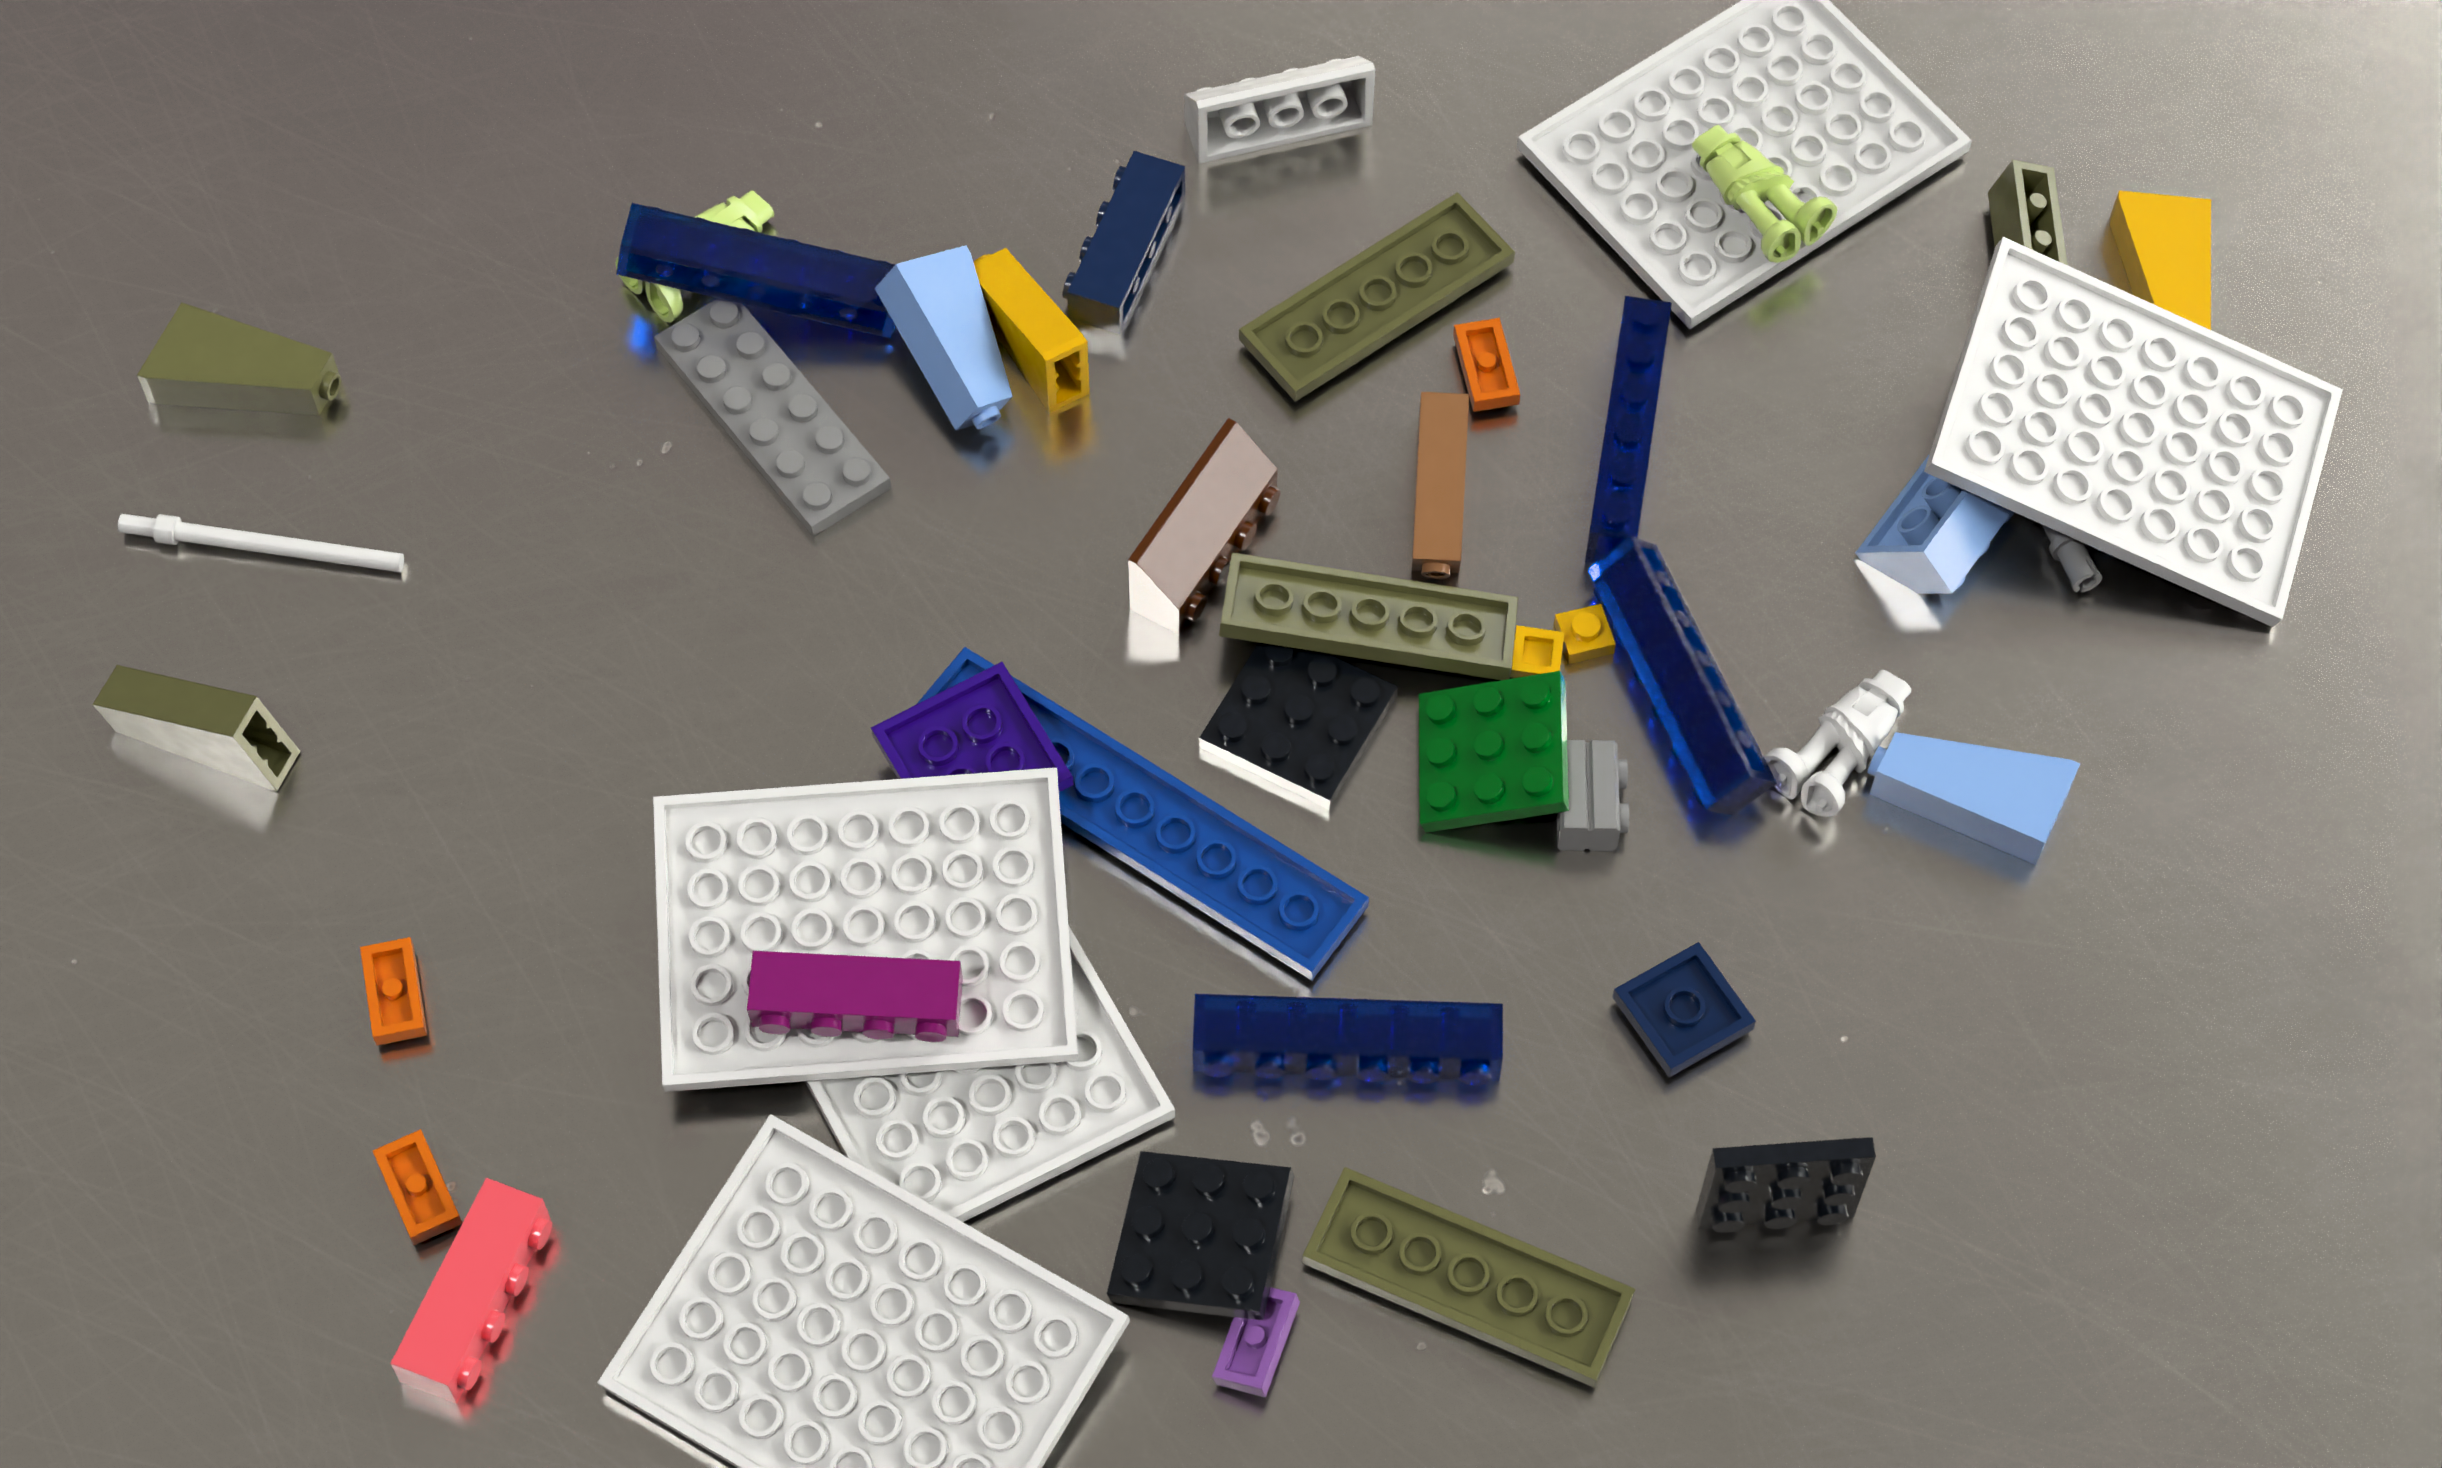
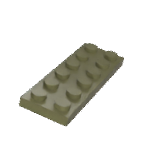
[1239,192,1515,402]
[1219,552,1518,680]
[1302,1167,1636,1388]

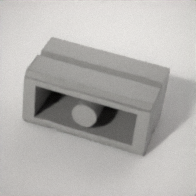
[1556,740,1629,851]

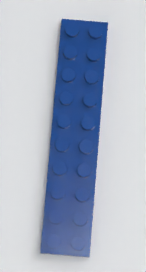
[917,647,1369,981]

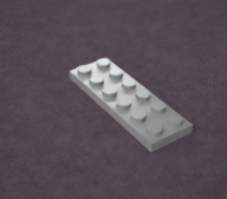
[654,290,891,537]

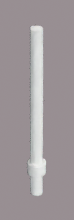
[118,514,404,572]

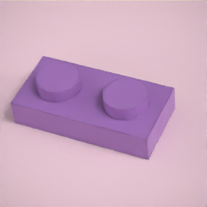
[1212,1287,1300,1398]

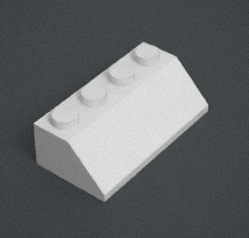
[1184,56,1375,164]

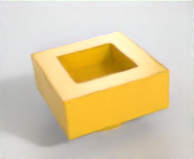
[1554,604,1616,664]
[1510,625,1565,678]

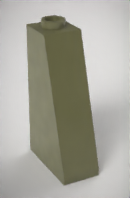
[137,302,341,416]
[92,665,300,791]

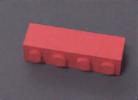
[390,1177,552,1404]

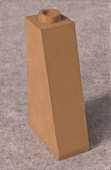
[1411,392,1469,579]

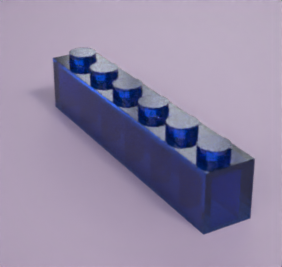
[616,203,895,338]
[1585,296,1672,569]
[1587,536,1777,816]
[1193,994,1503,1085]

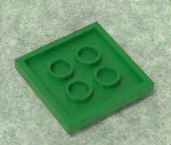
[1419,671,1569,833]

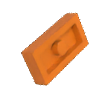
[1453,318,1520,412]
[360,937,427,1046]
[372,1129,462,1245]

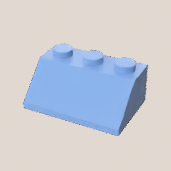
[1855,455,2014,594]

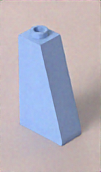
[874,245,1013,431]
[1867,732,2080,865]

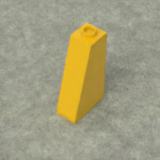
[2110,190,2211,330]
[973,248,1090,413]

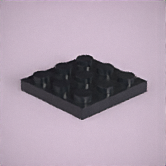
[1199,642,1398,809]
[1696,1137,1876,1233]
[1107,1151,1295,1320]

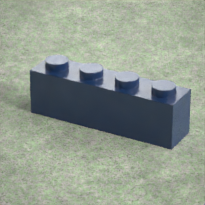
[1062,151,1185,334]

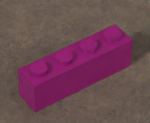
[747,951,963,1042]

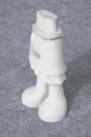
[1761,670,1911,817]

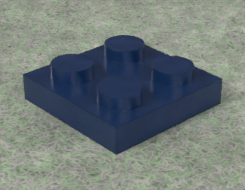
[1612,942,1756,1077]

